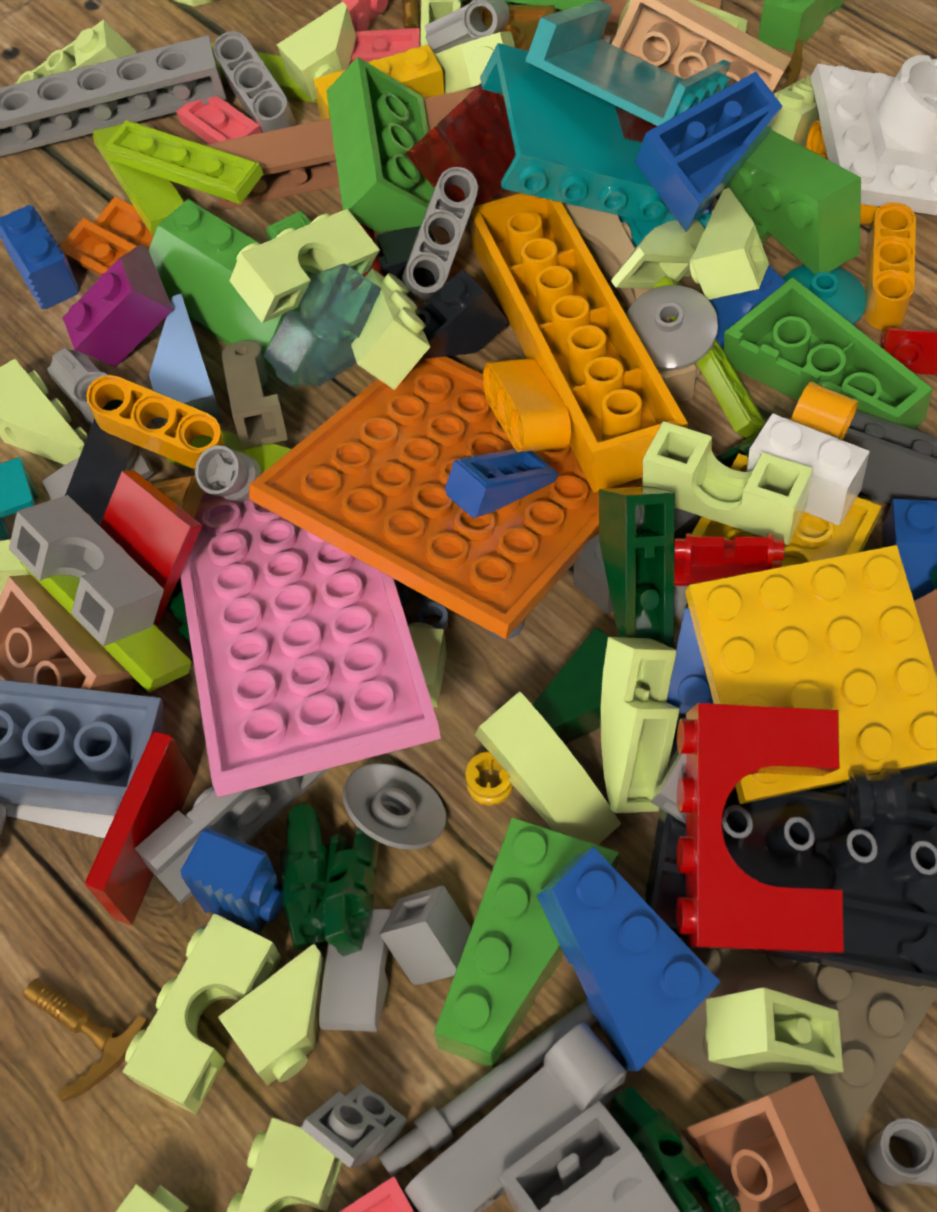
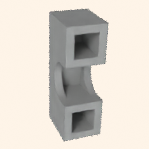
[9,495,164,647]

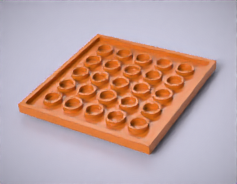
[249,357,643,640]

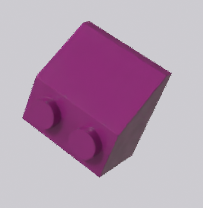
[62,245,173,367]

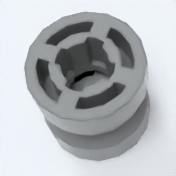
[195,445,262,502]

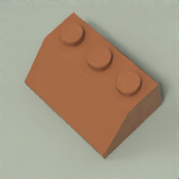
[0,575,137,694]
[683,1075,876,1212]

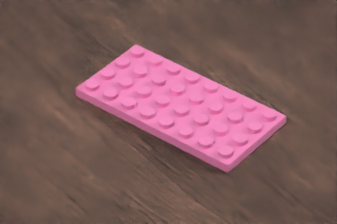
[180,491,441,798]

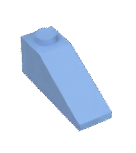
[149,294,223,424]

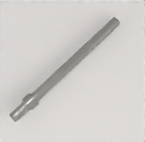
[378,1000,598,1177]

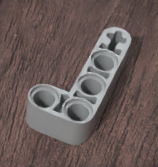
[404,1022,627,1212]

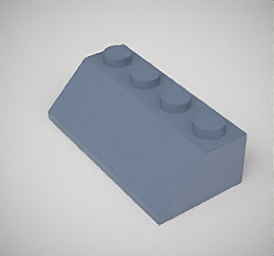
[0,680,163,816]

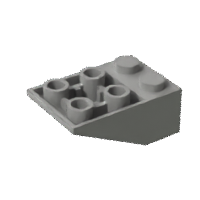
[498,1101,679,1212]

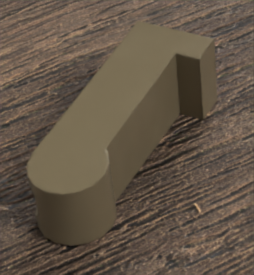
[222,340,288,450]

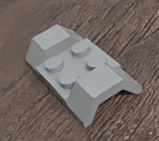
[135,768,330,905]

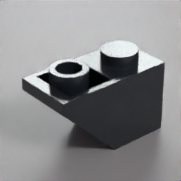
[415,269,510,359]

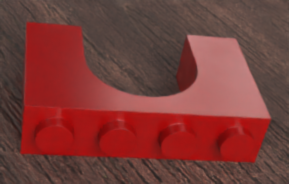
[676,703,844,953]

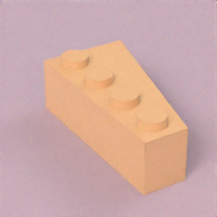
[612,0,792,93]

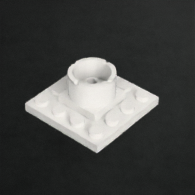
[811,55,937,215]

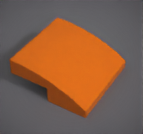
[59,197,154,276]

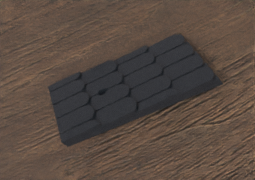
[645,716,937,989]

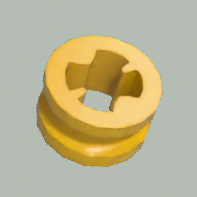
[465,752,513,806]

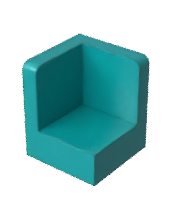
[0,457,39,541]

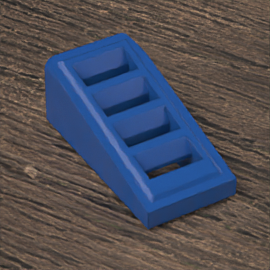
[445,449,558,518]

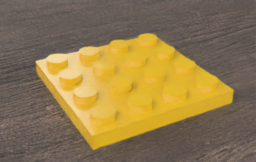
[685,545,937,804]

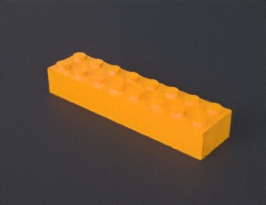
[469,193,688,493]

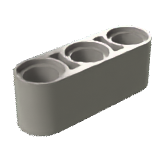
[213,31,297,133]
[402,167,478,302]

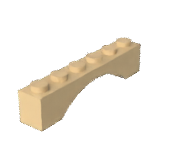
[562,203,700,403]

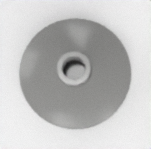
[626,285,718,370]
[343,763,446,849]

